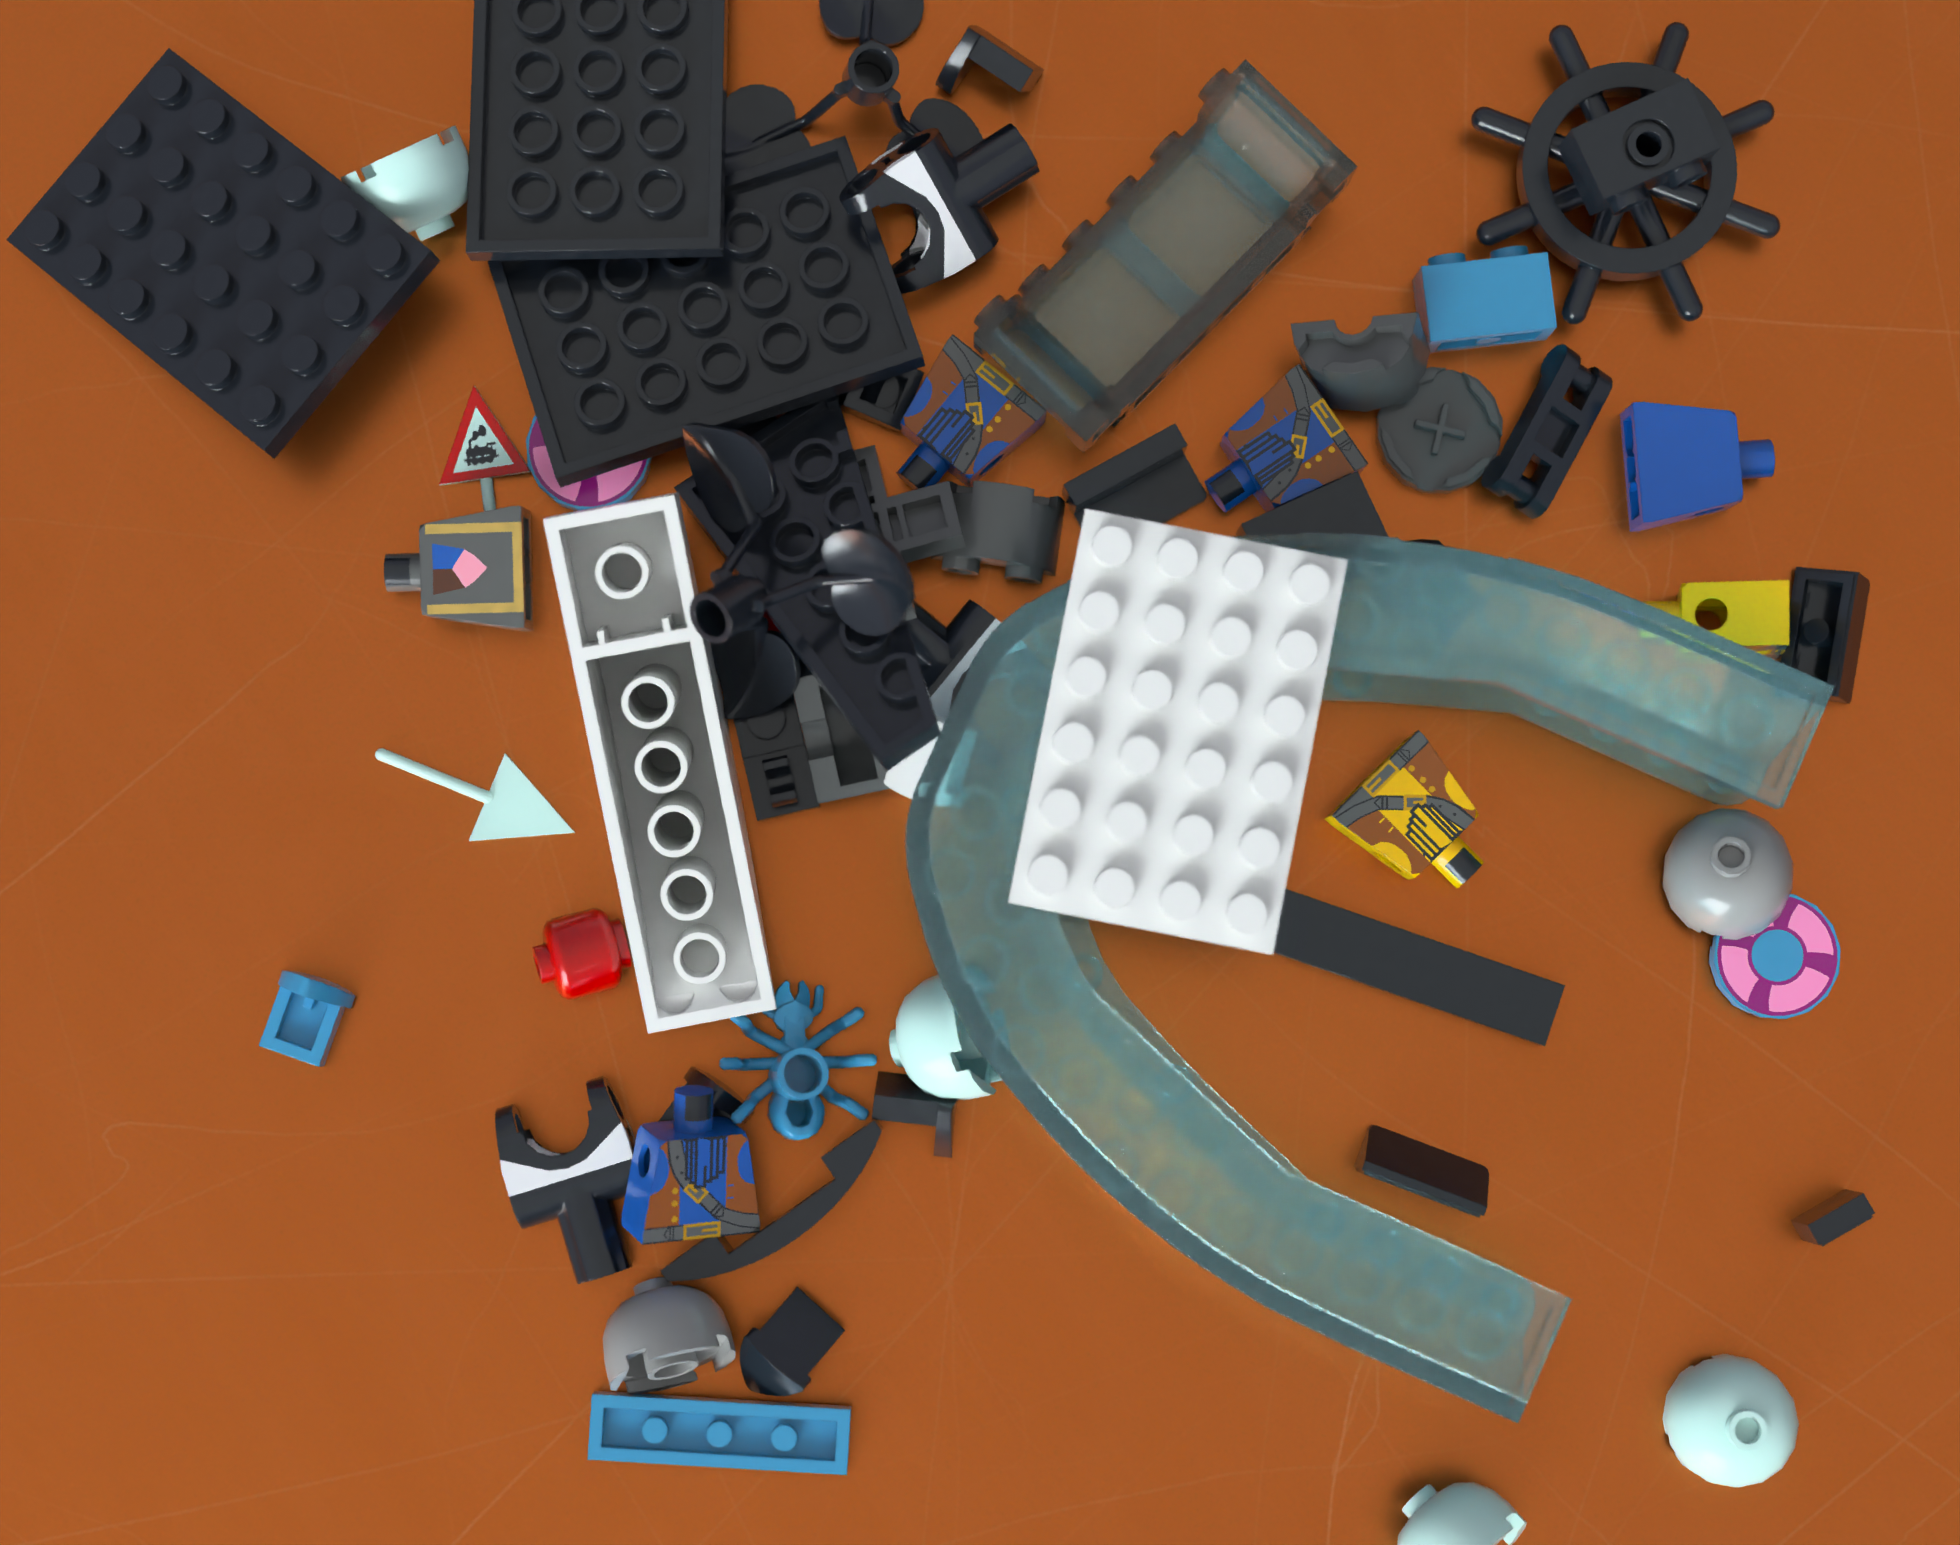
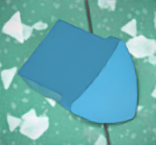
[259,970,356,1067]

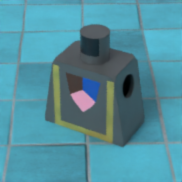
[384,506,534,631]

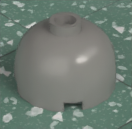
[1663,808,1794,940]
[603,1277,736,1394]

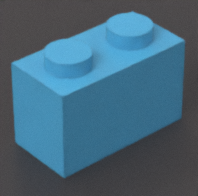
[1412,246,1557,353]

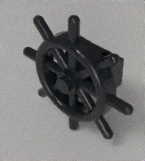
[1471,22,1780,324]

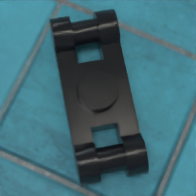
[1481,344,1613,519]

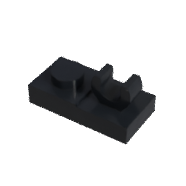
[734,693,820,822]

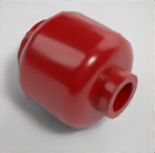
[532,908,631,1000]

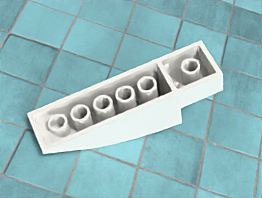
[543,492,777,1034]

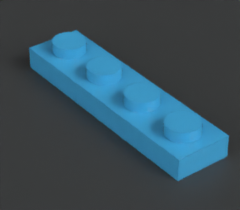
[587,1391,852,1475]

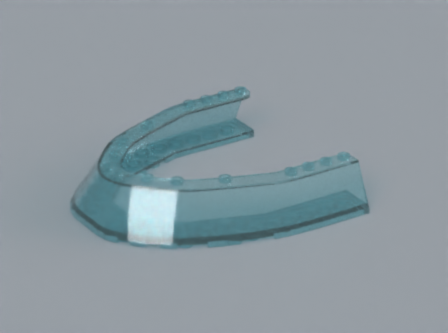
[905,533,1834,1423]

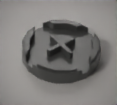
[1375,367,1503,494]

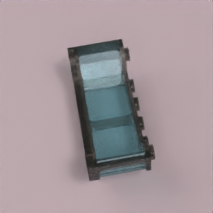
[974,59,1358,453]

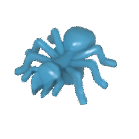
[719,981,877,1141]

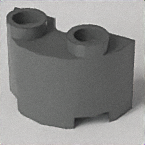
[1291,312,1430,412]
[931,481,1066,584]
[794,675,890,804]

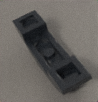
[661,1120,883,1282]

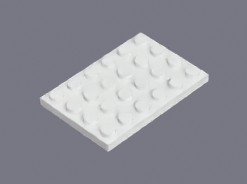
[1008,509,1348,955]

